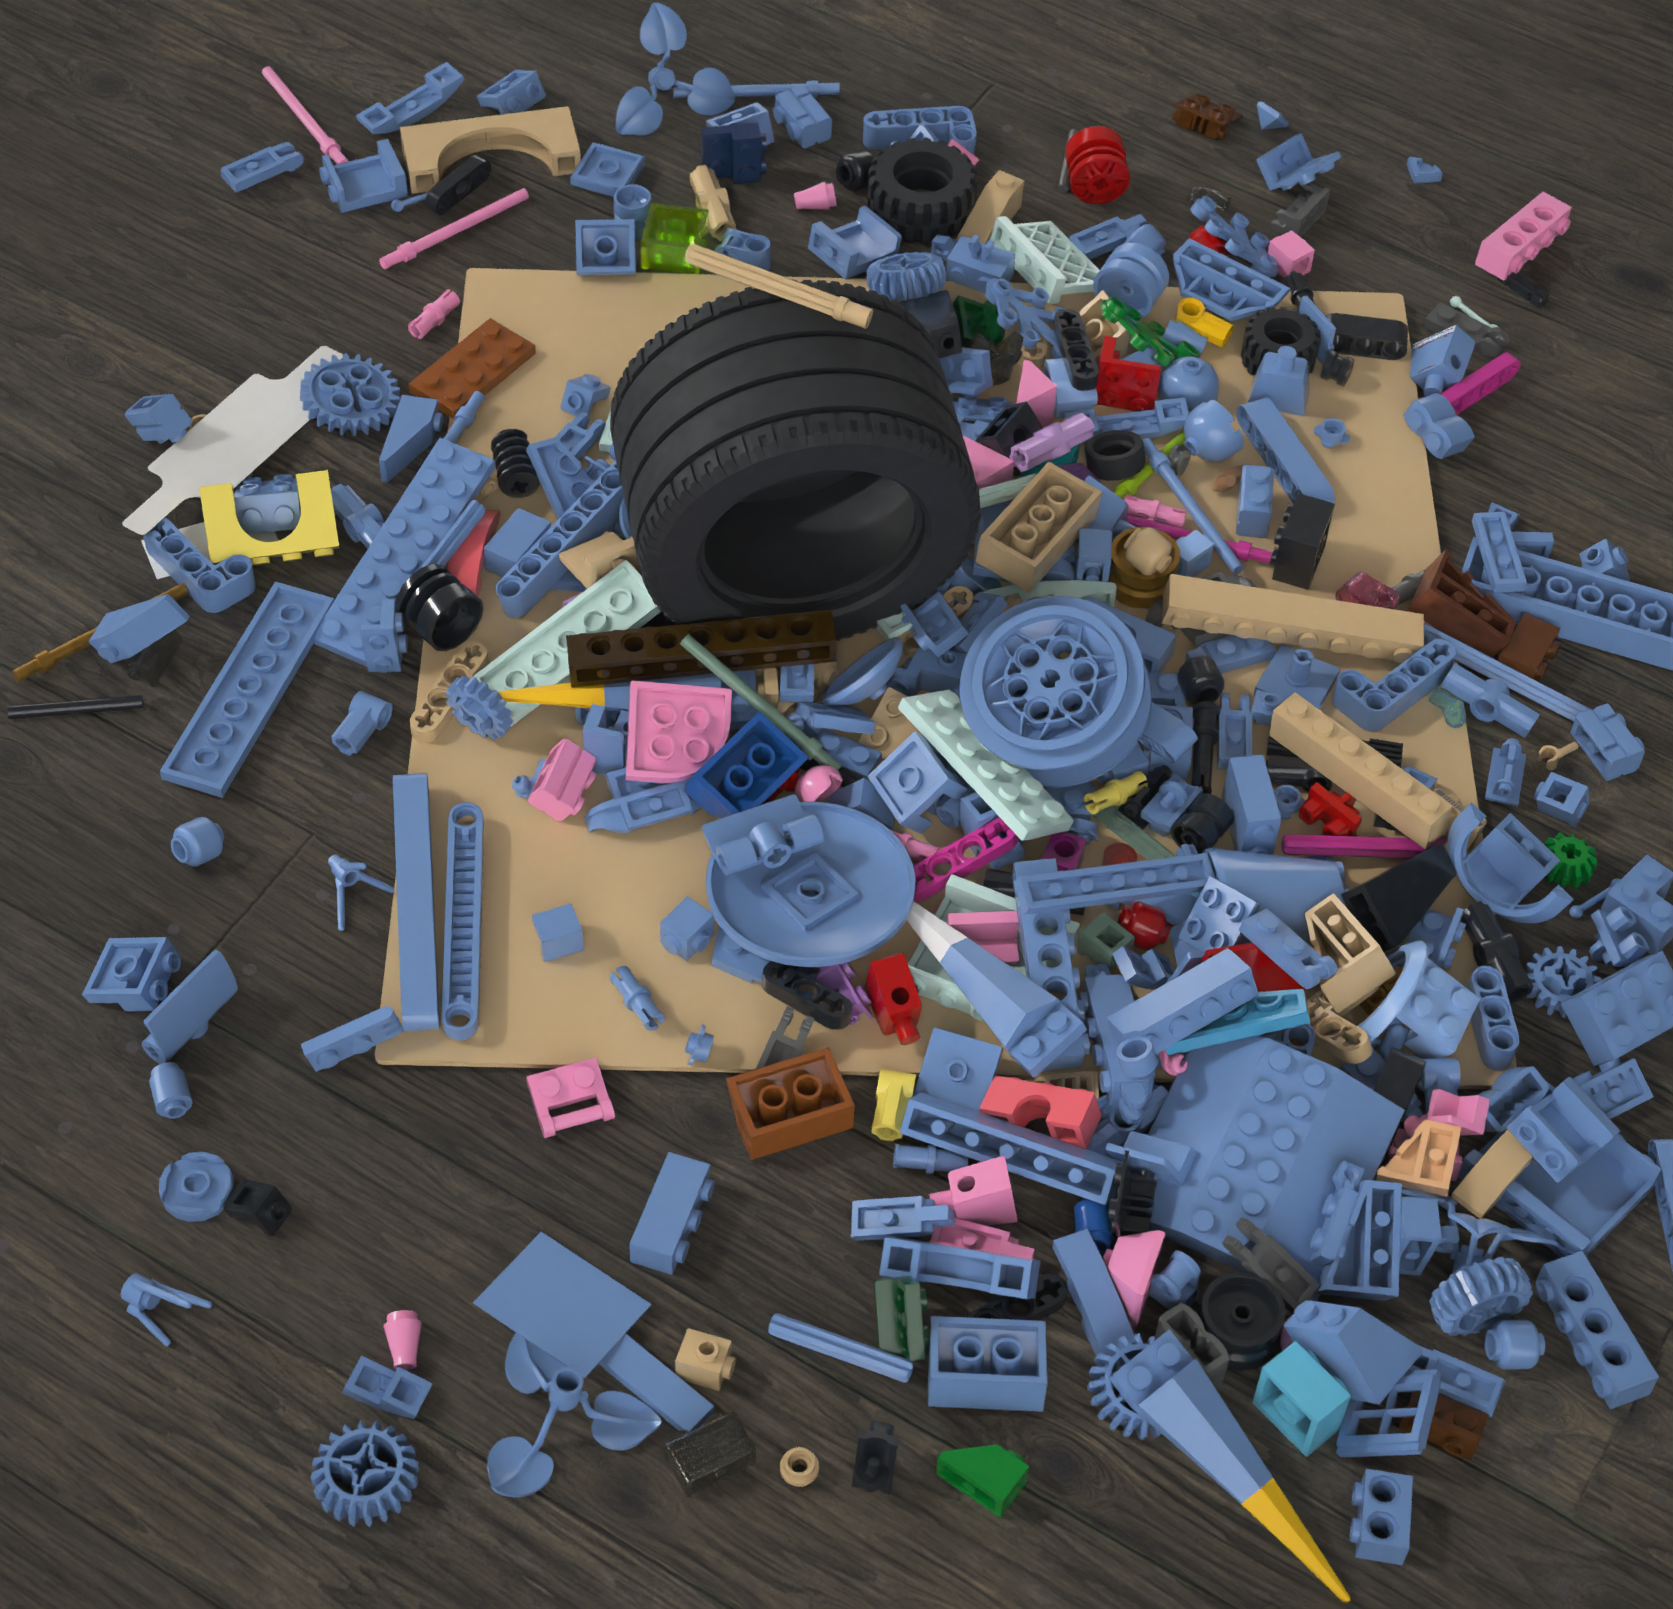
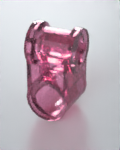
[1335,572,1399,609]

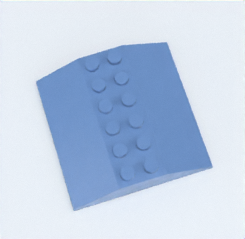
[1133,1036,1405,1302]

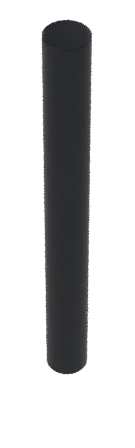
[7,695,144,719]

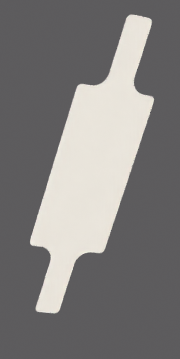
[122,346,343,535]

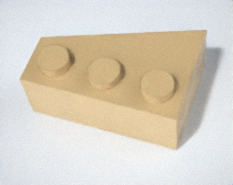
[1305,893,1396,1014]

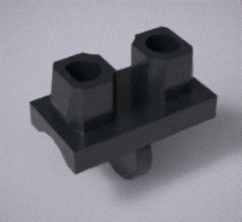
[852,1421,899,1495]

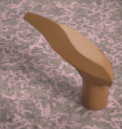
[1213,464,1252,492]

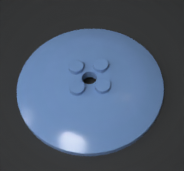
[706,802,915,967]

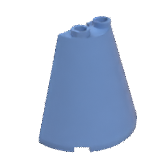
[1203,848,1350,944]

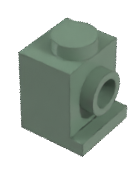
[1077,912,1135,972]

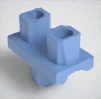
[1141,773,1203,837]
[1589,906,1649,967]

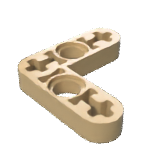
[1307,986,1380,1064]

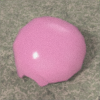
[794,765,843,802]

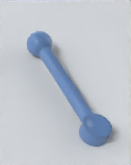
[391,193,428,212]
[1569,879,1621,918]

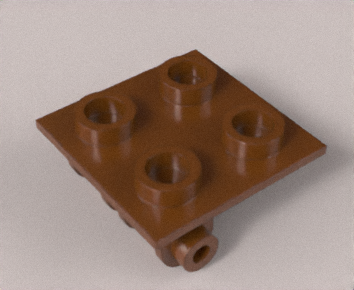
[1172,94,1243,140]

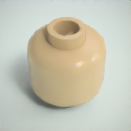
[1123,527,1173,575]

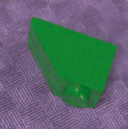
[936,1444,1029,1518]

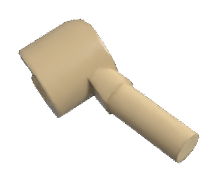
[1538,742,1578,771]

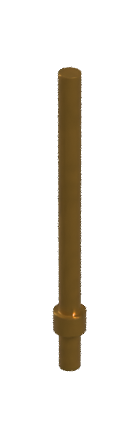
[12,583,189,682]

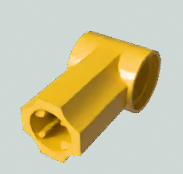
[1175,298,1235,348]

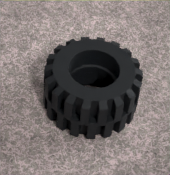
[1241,307,1321,376]

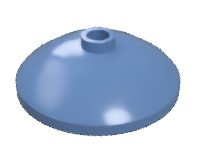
[821,637,903,706]

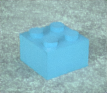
[1252,1341,1351,1457]

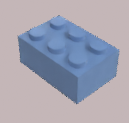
[1561,951,1673,1066]

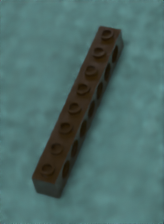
[566,610,837,687]

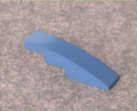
[1052,1229,1134,1388]

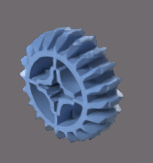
[866,251,947,302]
[1429,1257,1533,1337]
[1087,1333,1161,1440]
[311,1420,419,1527]

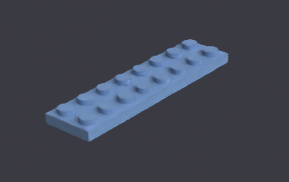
[314,438,496,667]
[160,581,334,798]

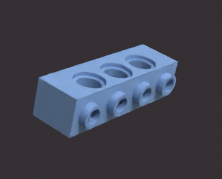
[1535,1251,1659,1409]

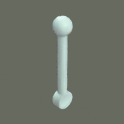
[1450,296,1499,328]

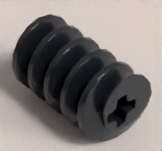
[491,429,539,498]

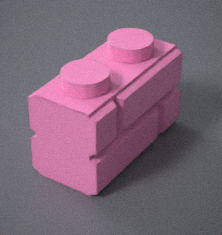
[528,739,597,822]

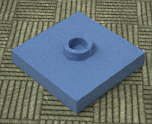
[570,142,645,197]
[913,1027,1003,1112]

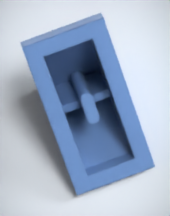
[828,778,895,831]

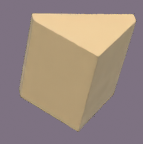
[1067,290,1130,369]

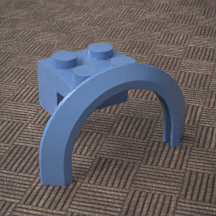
[1447,802,1574,924]

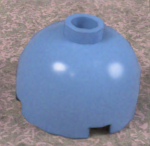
[1158,356,1219,412]
[1184,400,1244,463]

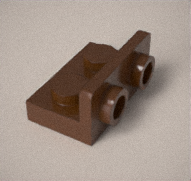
[1399,1392,1489,1460]

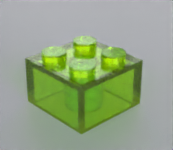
[641,203,709,274]

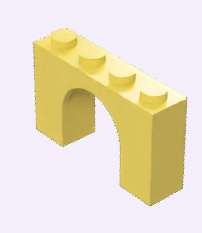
[199,470,339,566]

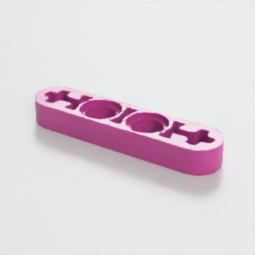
[1441,352,1521,415]
[913,818,1019,903]

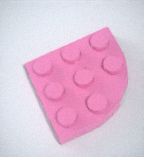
[625,681,732,783]

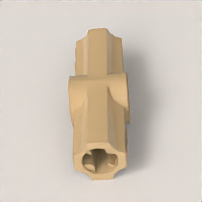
[690,165,736,241]

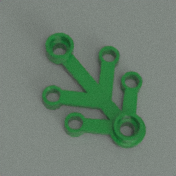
[1100,296,1201,367]

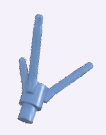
[328,854,394,931]

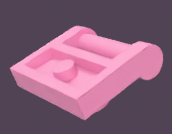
[526,1057,615,1138]

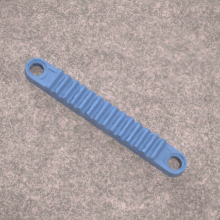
[441,802,484,1041]

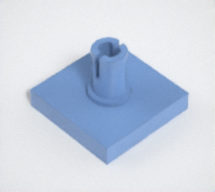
[1254,644,1341,706]

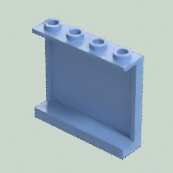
[1458,1080,1662,1258]

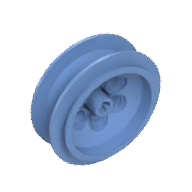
[959,596,1152,788]

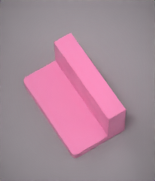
[947,911,1019,966]

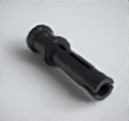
[1191,701,1220,794]

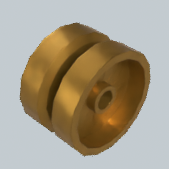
[1108,527,1180,609]

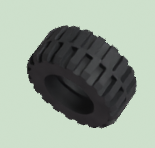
[867,138,978,244]

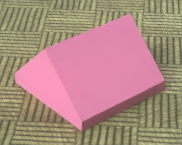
[1016,360,1057,428]

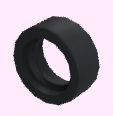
[1085,430,1146,481]

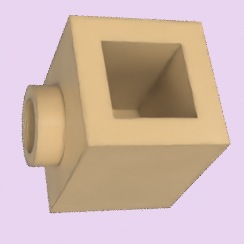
[675,1328,736,1391]

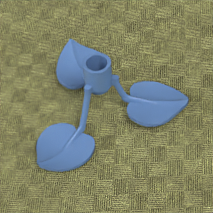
[616,2,735,135]
[1402,1188,1560,1274]
[487,1333,661,1497]

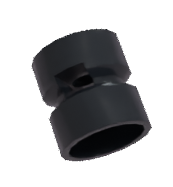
[1171,793,1234,854]

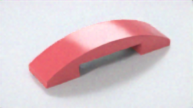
[447,509,500,597]

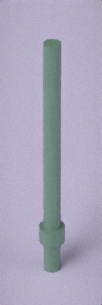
[680,634,842,770]

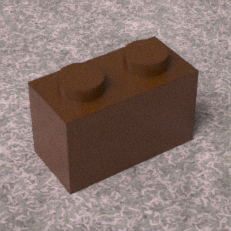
[1498,613,1561,681]

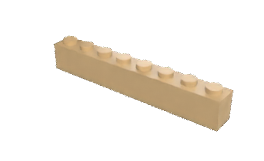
[1162,574,1424,663]

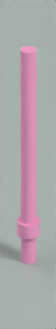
[262,66,349,165]
[379,188,529,269]

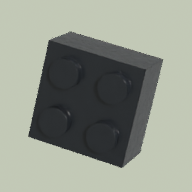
[1269,493,1335,590]

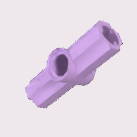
[1009,412,1095,472]

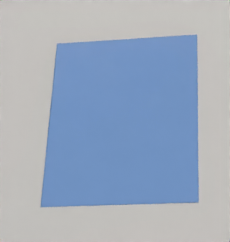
[473,1232,652,1378]

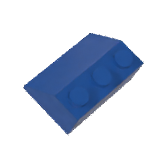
[684,711,809,818]

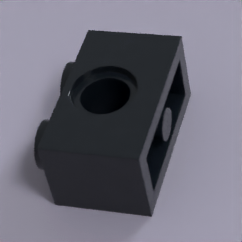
[975,401,1043,470]

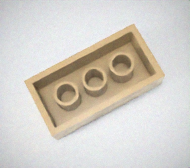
[975,462,1103,593]

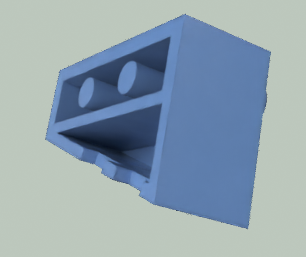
[1315,1180,1402,1301]

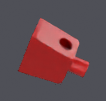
[864,953,922,1045]

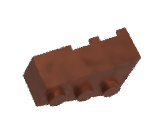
[1408,548,1517,658]

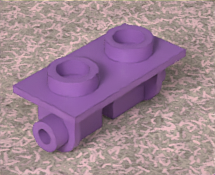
[816,962,873,1025]

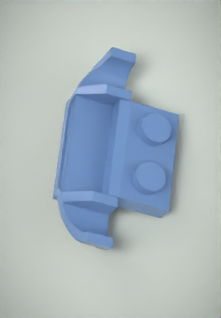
[584,768,702,833]

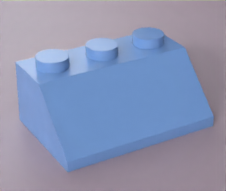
[928,1316,1047,1412]

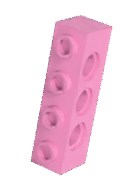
[1475,192,1572,280]

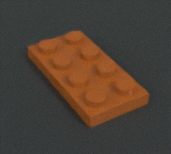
[409,318,536,419]

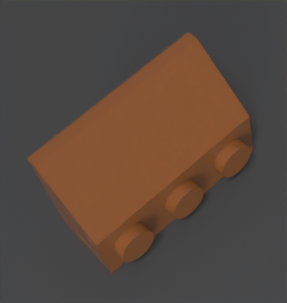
[726,1047,855,1160]

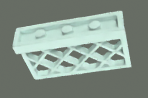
[990,216,1100,304]

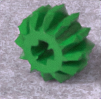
[1544,832,1598,890]

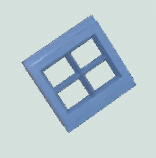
[1336,1369,1441,1457]

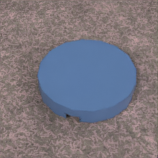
[159,1152,234,1222]

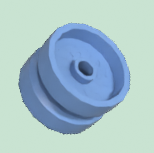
[1093,243,1169,318]

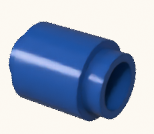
[1074,1198,1113,1254]

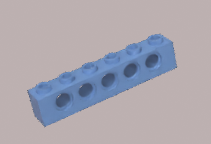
[1012,858,1090,1071]

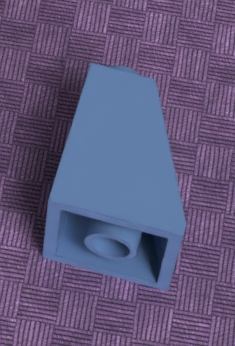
[1283,1300,1423,1404]

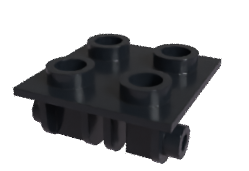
[1109,1151,1157,1239]

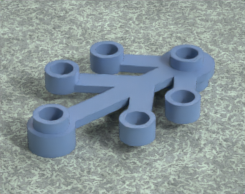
[1190,196,1279,278]
[985,278,1075,359]

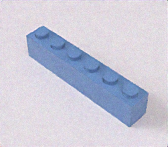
[899,1092,1123,1205]

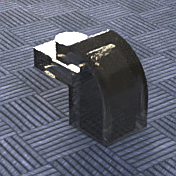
[962,331,1024,385]

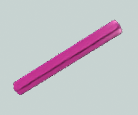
[1281,834,1446,858]

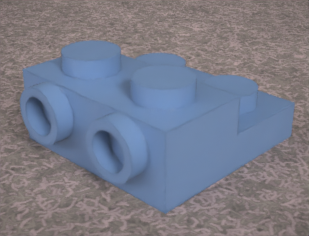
[82,937,181,1011]

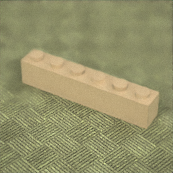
[1269,692,1453,850]

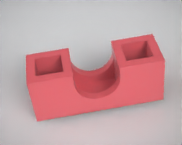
[979,1075,1102,1149]

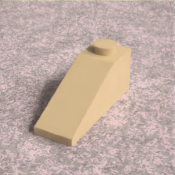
[957,170,1024,244]

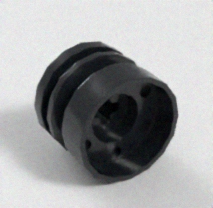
[396,564,484,651]

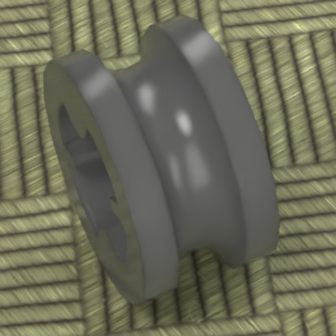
[1168,445,1191,476]

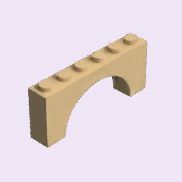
[400,106,581,194]

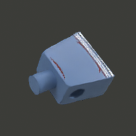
[1410,325,1475,396]

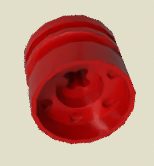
[1065,126,1130,204]

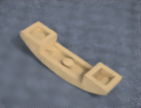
[1451,1130,1534,1219]

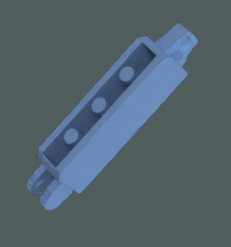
[1078,963,1155,1125]

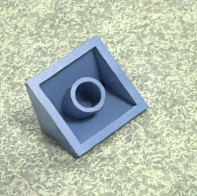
[575,219,636,275]

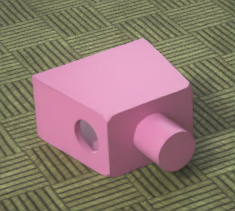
[929,1156,1018,1226]

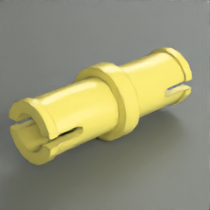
[1084,771,1148,814]

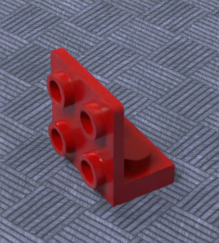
[1096,336,1161,411]

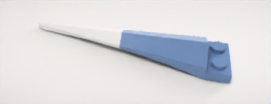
[907,902,1087,1078]

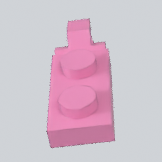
[930,1218,1035,1259]

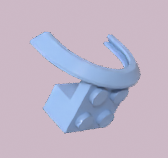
[1347,940,1480,1059]

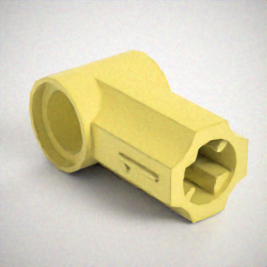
[872,1068,917,1142]

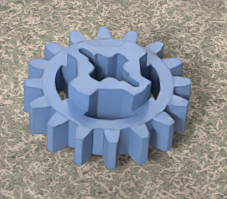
[445,675,513,740]
[1525,946,1601,1018]

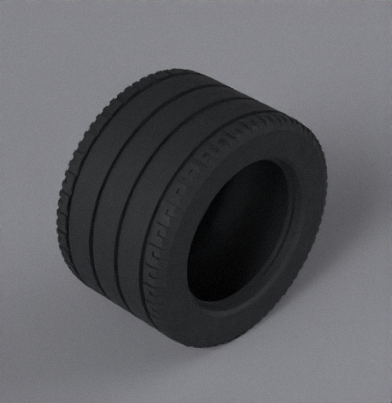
[610,280,981,641]

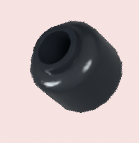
[836,150,874,190]
[1177,656,1225,704]

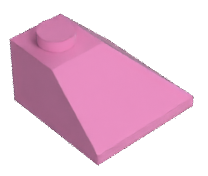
[1103,1230,1165,1332]

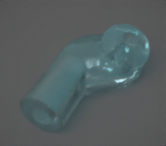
[1429,688,1467,728]

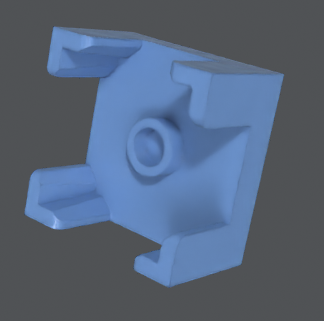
[867,731,969,834]

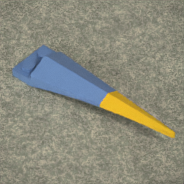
[498,670,757,729]
[1108,1329,1350,1603]

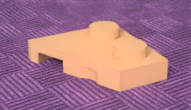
[1376,1119,1461,1197]

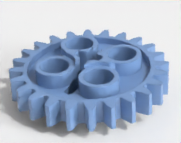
[300,353,400,436]

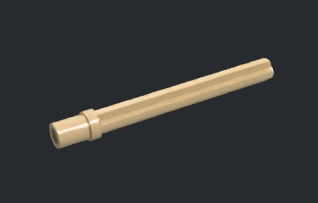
[685,244,873,329]

